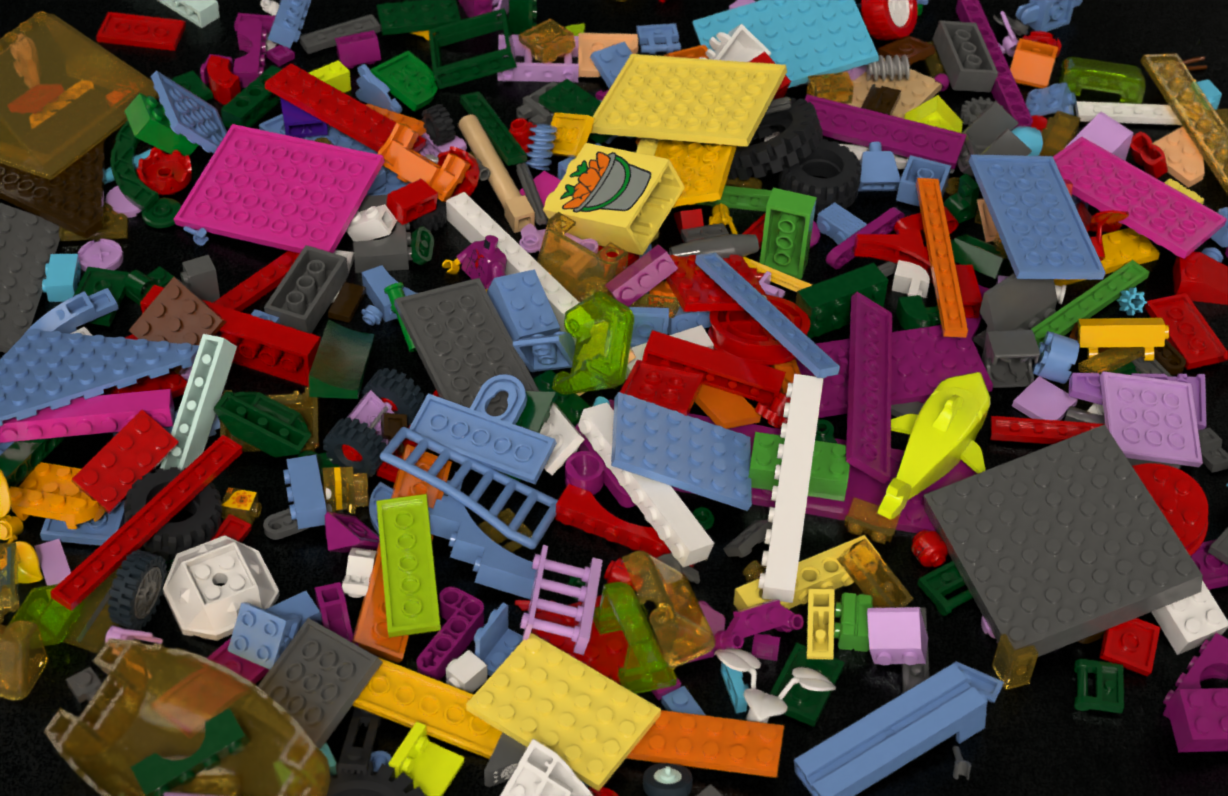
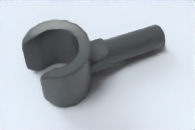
[953,746,971,780]

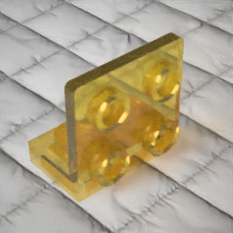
[844,497,901,544]

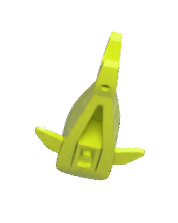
[877,372,990,520]

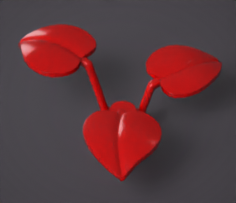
[1089,210,1129,261]

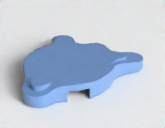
[356,64,402,114]

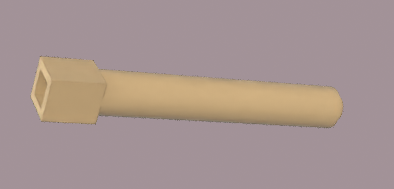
[458,115,535,233]

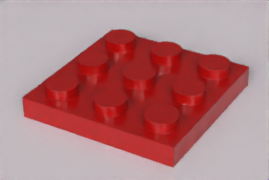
[620,360,705,416]

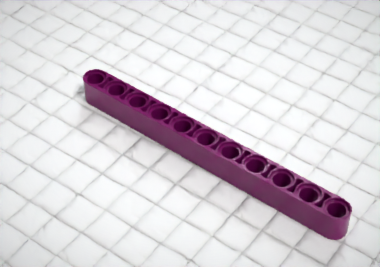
[956,0,1033,131]

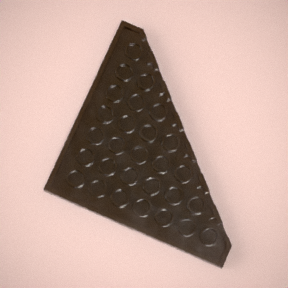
[0,89,107,239]

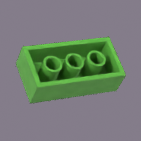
[760,188,817,280]
[749,432,850,501]

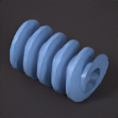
[524,124,557,170]

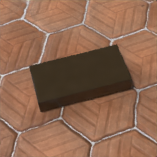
[328,282,366,323]

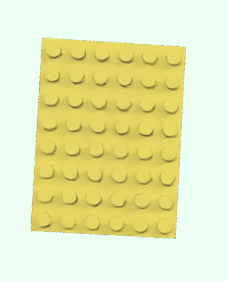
[591,54,787,147]

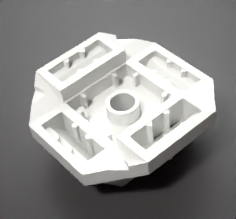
[163,535,279,640]

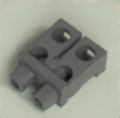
[516,81,558,126]

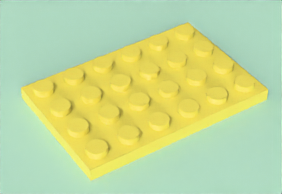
[466,632,661,791]

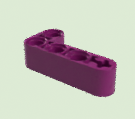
[417,587,484,681]

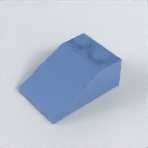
[513,331,575,372]

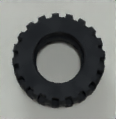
[778,139,862,216]
[124,467,222,562]

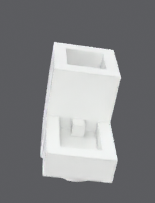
[892,260,930,298]
[342,547,377,598]

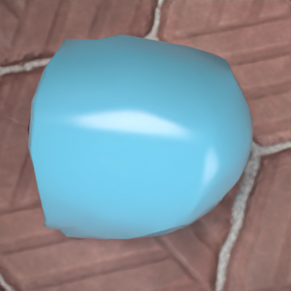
[1012,126,1043,156]

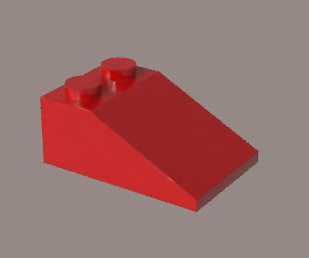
[1173,251,1228,305]

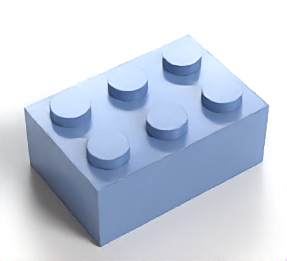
[487,269,560,341]

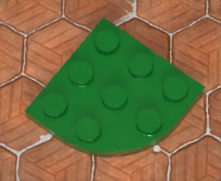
[370,51,438,111]

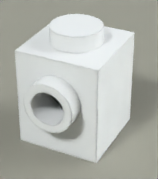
[446,650,487,693]

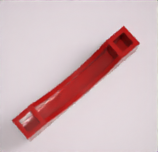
[556,484,695,568]

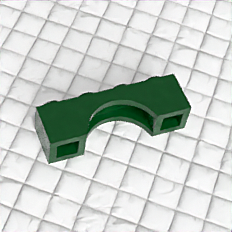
[130,708,250,796]

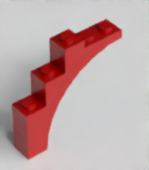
[853,228,982,318]

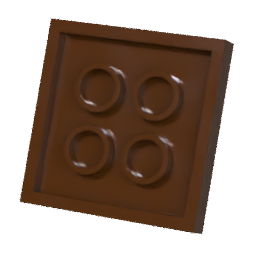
[129,277,226,375]

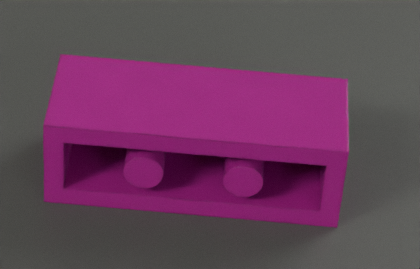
[604,245,678,308]

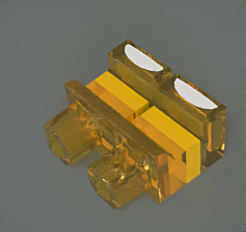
[323,467,368,514]

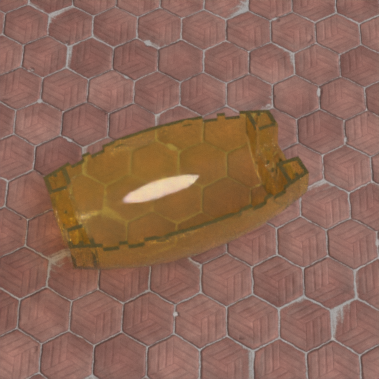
[44,638,330,796]

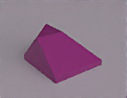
[325,512,380,553]

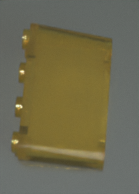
[537,212,628,312]

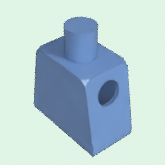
[858,142,900,191]

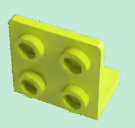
[389,722,464,796]

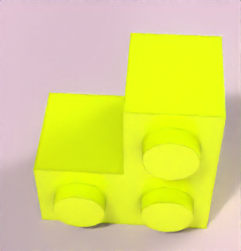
[904,95,963,133]

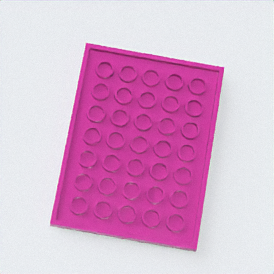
[174,124,385,253]

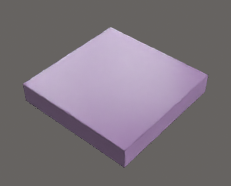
[1012,376,1078,421]

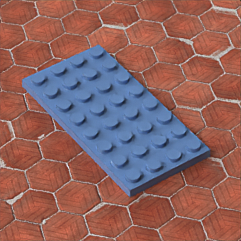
[968,155,1106,280]

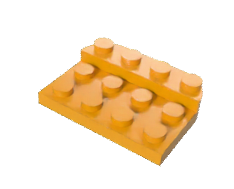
[9,462,106,529]

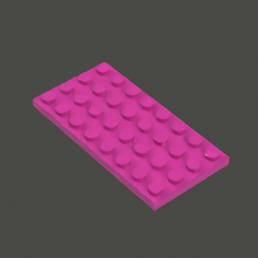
[1053,137,1227,259]

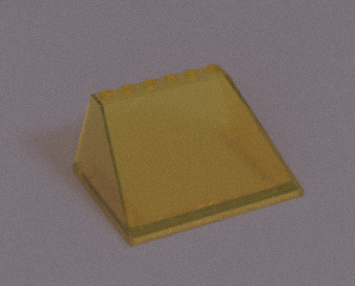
[0,11,159,180]

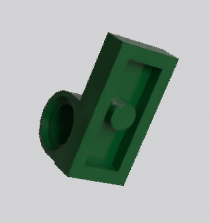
[944,174,979,223]
[125,266,174,306]

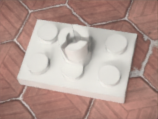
[540,403,585,475]

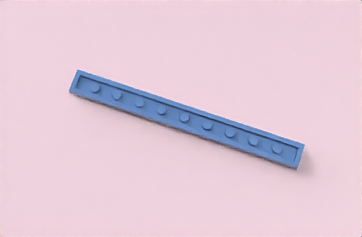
[695,252,840,378]

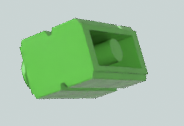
[834,593,873,652]

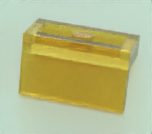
[992,634,1039,690]

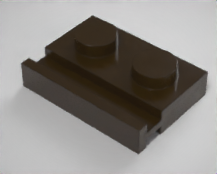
[861,84,901,116]

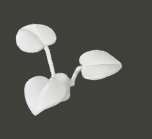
[714,649,836,723]

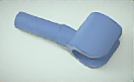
[183,226,209,246]

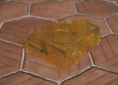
[518,19,576,64]

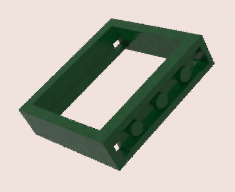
[428,8,517,89]

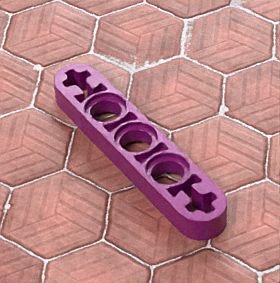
[826,207,904,269]

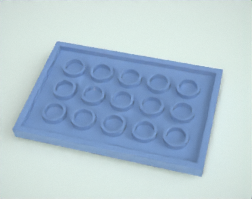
[611,392,752,511]

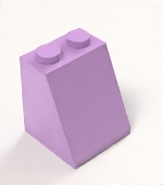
[1064,112,1133,161]

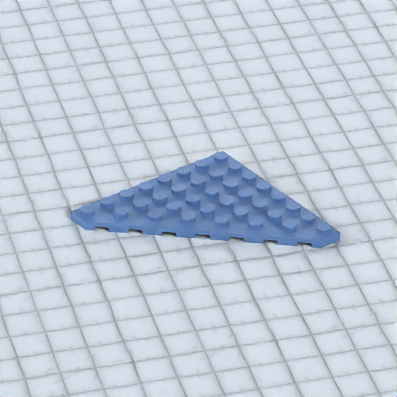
[0,329,199,426]

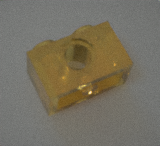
[807,72,854,104]

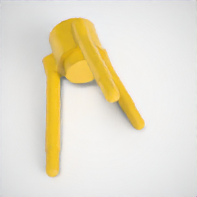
[709,204,738,234]

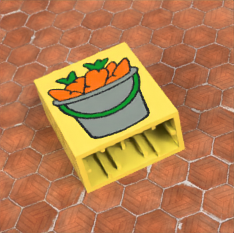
[543,143,685,255]

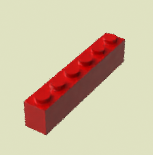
[642,330,786,405]

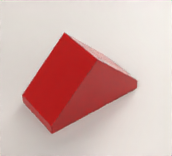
[674,209,704,243]

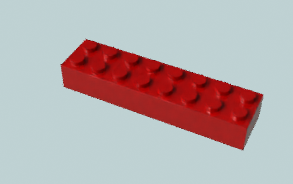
[140,285,321,387]

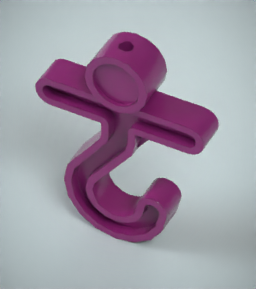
[565,424,636,508]

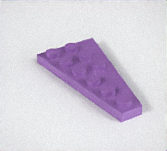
[1069,373,1206,430]

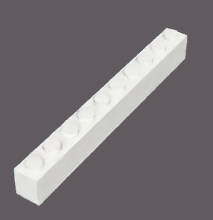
[446,192,595,346]
[758,374,823,603]

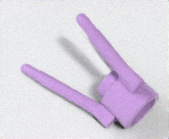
[998,11,1018,56]
[105,625,163,677]

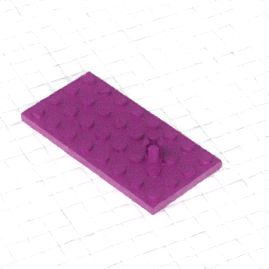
[795,325,993,418]

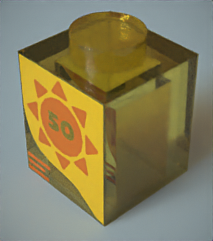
[222,487,262,527]

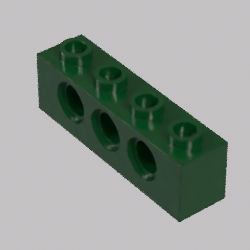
[221,65,282,128]

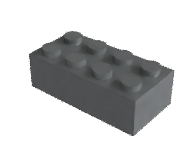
[932,21,998,92]
[264,245,349,333]

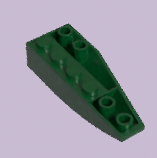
[509,0,537,35]

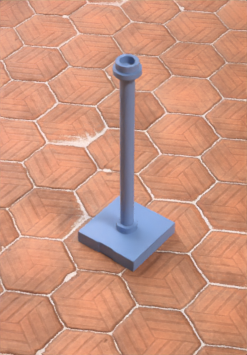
[622,243,669,348]

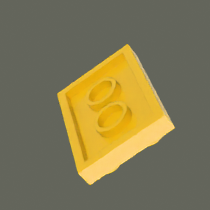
[549,113,595,158]

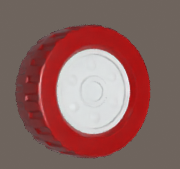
[856,0,918,41]

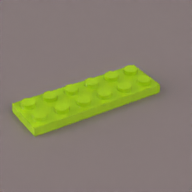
[376,494,441,637]

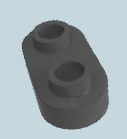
[263,508,308,540]

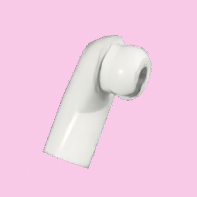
[260,0,279,16]

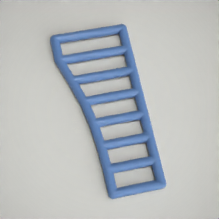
[380,427,558,549]

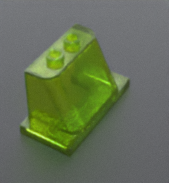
[593,582,677,694]

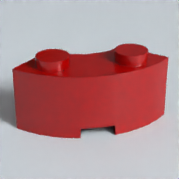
[207,55,241,105]

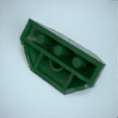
[213,391,311,457]

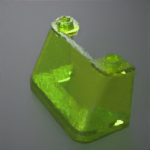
[1059,57,1145,104]
[552,290,634,395]

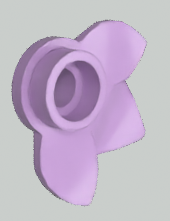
[519,224,557,253]

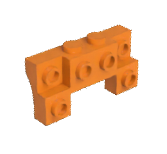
[377,123,471,202]

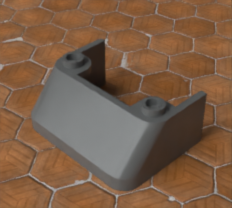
[957,101,1032,177]

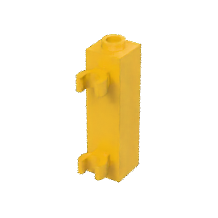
[1078,318,1169,361]

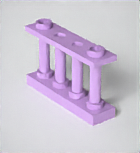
[498,35,579,82]
[520,545,603,655]

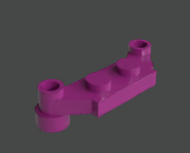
[713,600,804,650]

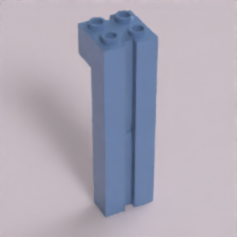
[794,663,987,796]

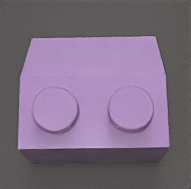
[867,607,928,665]

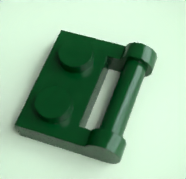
[917,561,973,616]
[1075,659,1124,714]

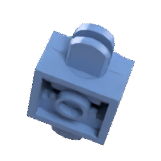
[1016,0,1082,32]

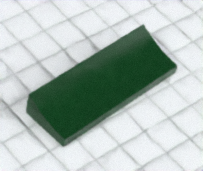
[309,320,375,399]

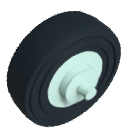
[643,763,692,796]

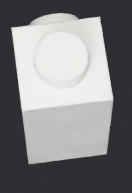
[346,204,397,241]

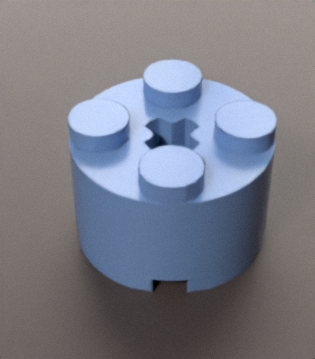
[1032,331,1080,384]

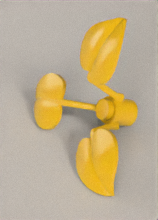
[0,469,43,584]

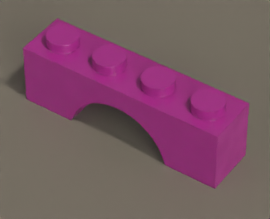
[233,21,268,88]
[315,582,359,646]
[1163,633,1228,719]

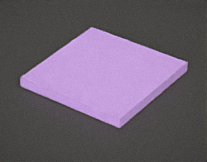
[1100,372,1203,467]

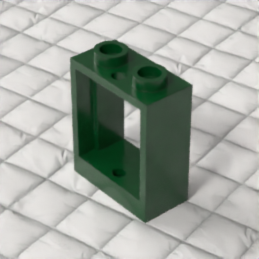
[951,234,1010,279]

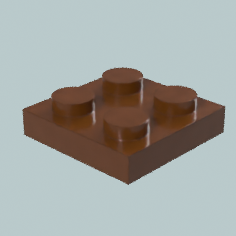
[878,35,935,66]

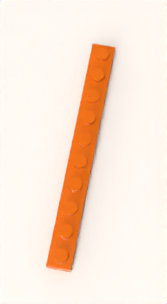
[916,178,968,338]

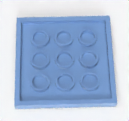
[151,71,227,153]

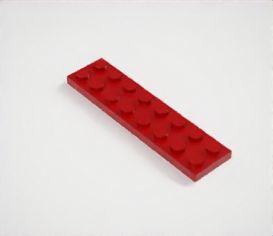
[265,63,426,152]

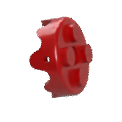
[437,146,480,198]
[136,147,192,195]

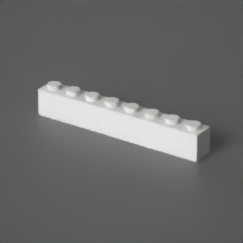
[578,402,714,567]

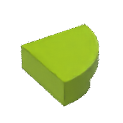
[565,23,585,36]

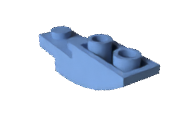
[24,288,119,334]

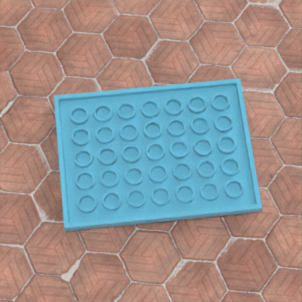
[693,0,879,88]

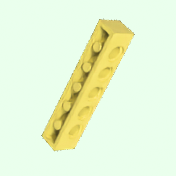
[733,535,881,610]

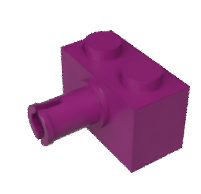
[335,30,381,68]

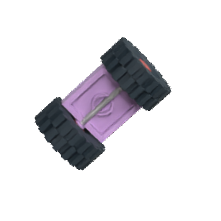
[323,368,424,479]

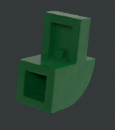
[896,295,941,330]

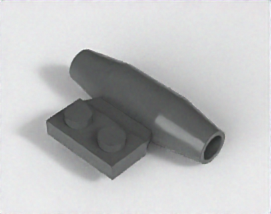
[669,223,759,258]

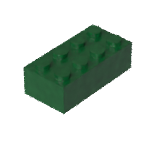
[796,263,888,339]

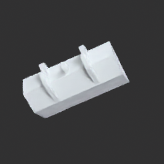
[699,24,771,62]

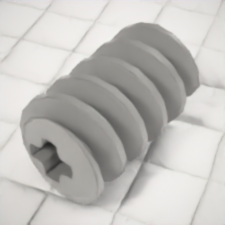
[866,55,910,81]

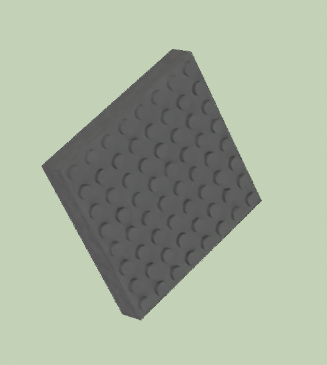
[924,424,1203,667]

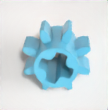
[1117,288,1147,315]

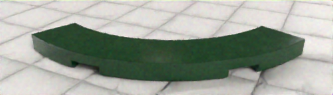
[111,120,160,213]

